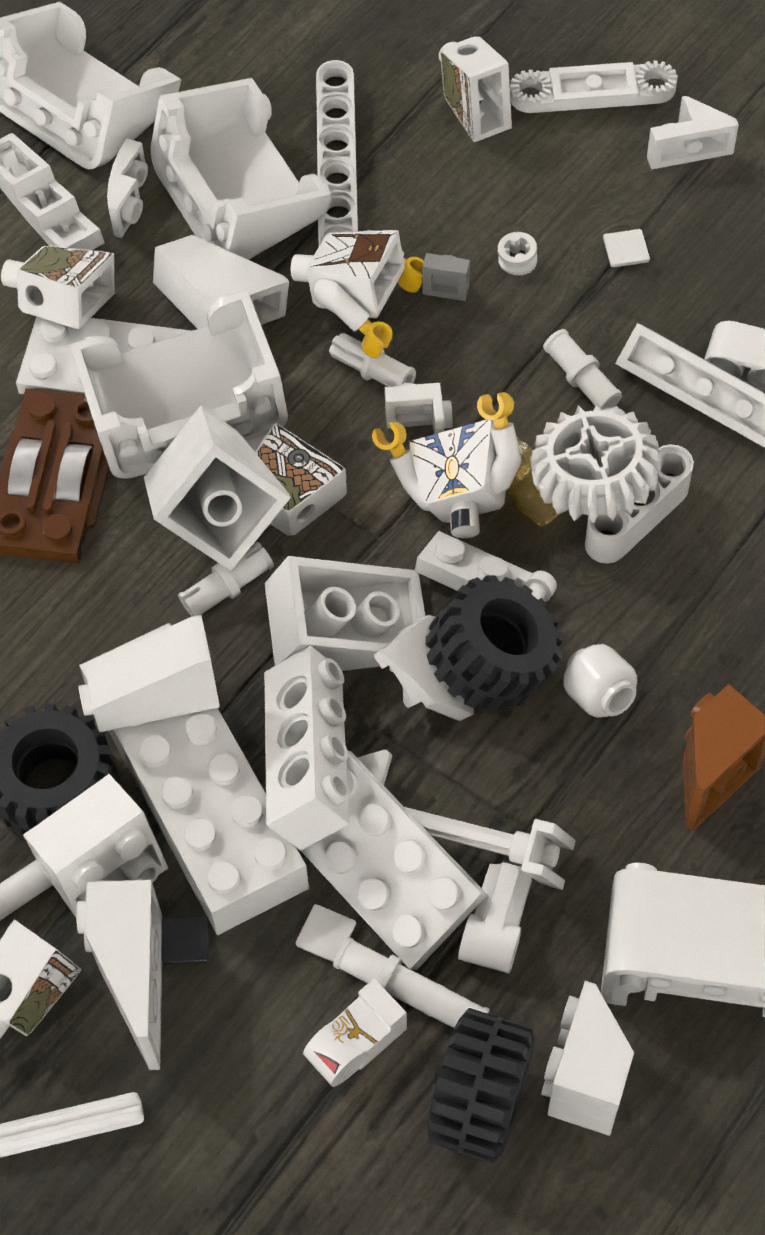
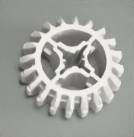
[530,403,661,524]

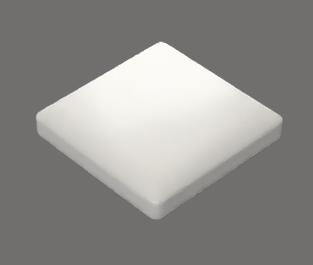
[603,229,650,267]
[296,904,356,962]

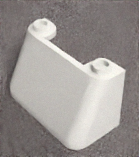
[0,2,181,169]
[151,78,331,260]
[69,290,288,479]
[601,863,765,1017]

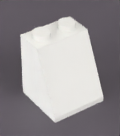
[144,406,291,571]

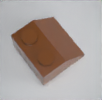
[683,684,765,832]

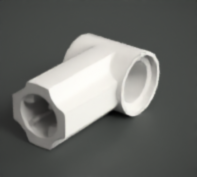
[458,862,532,974]

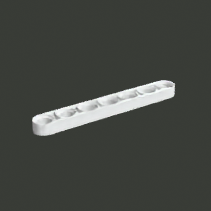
[316,60,358,246]

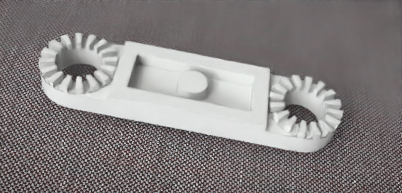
[510,61,677,113]

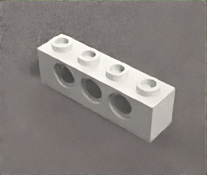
[264,645,350,851]

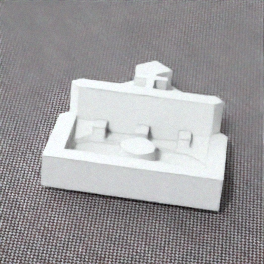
[373,615,474,721]

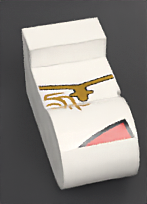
[303,978,407,1087]

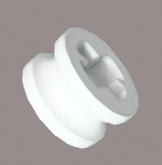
[498,232,537,275]

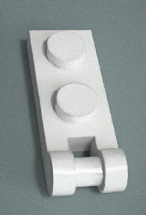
[415,531,557,602]

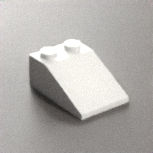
[265,556,425,671]
[76,880,163,1070]

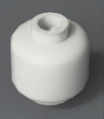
[563,644,637,718]

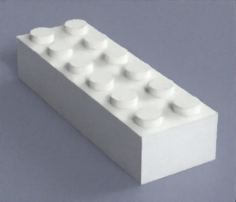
[79,623,309,935]

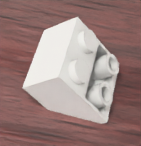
[23,774,168,917]
[541,981,634,1136]

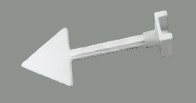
[358,750,576,890]

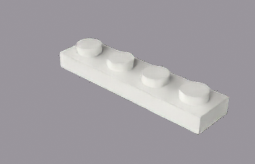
[615,323,765,448]

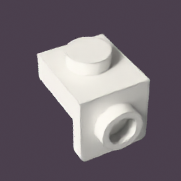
[385,383,453,434]

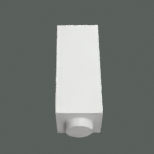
[153,235,289,329]
[78,615,220,732]

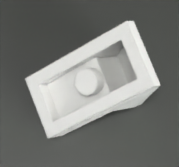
[647,96,739,170]

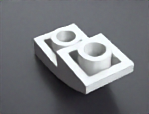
[107,138,148,238]

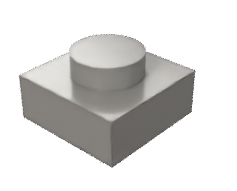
[422,253,470,301]

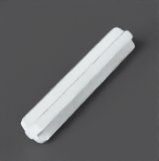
[0,1092,144,1157]

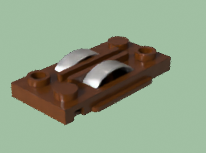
[0,388,109,564]

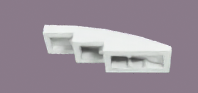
[0,133,105,250]

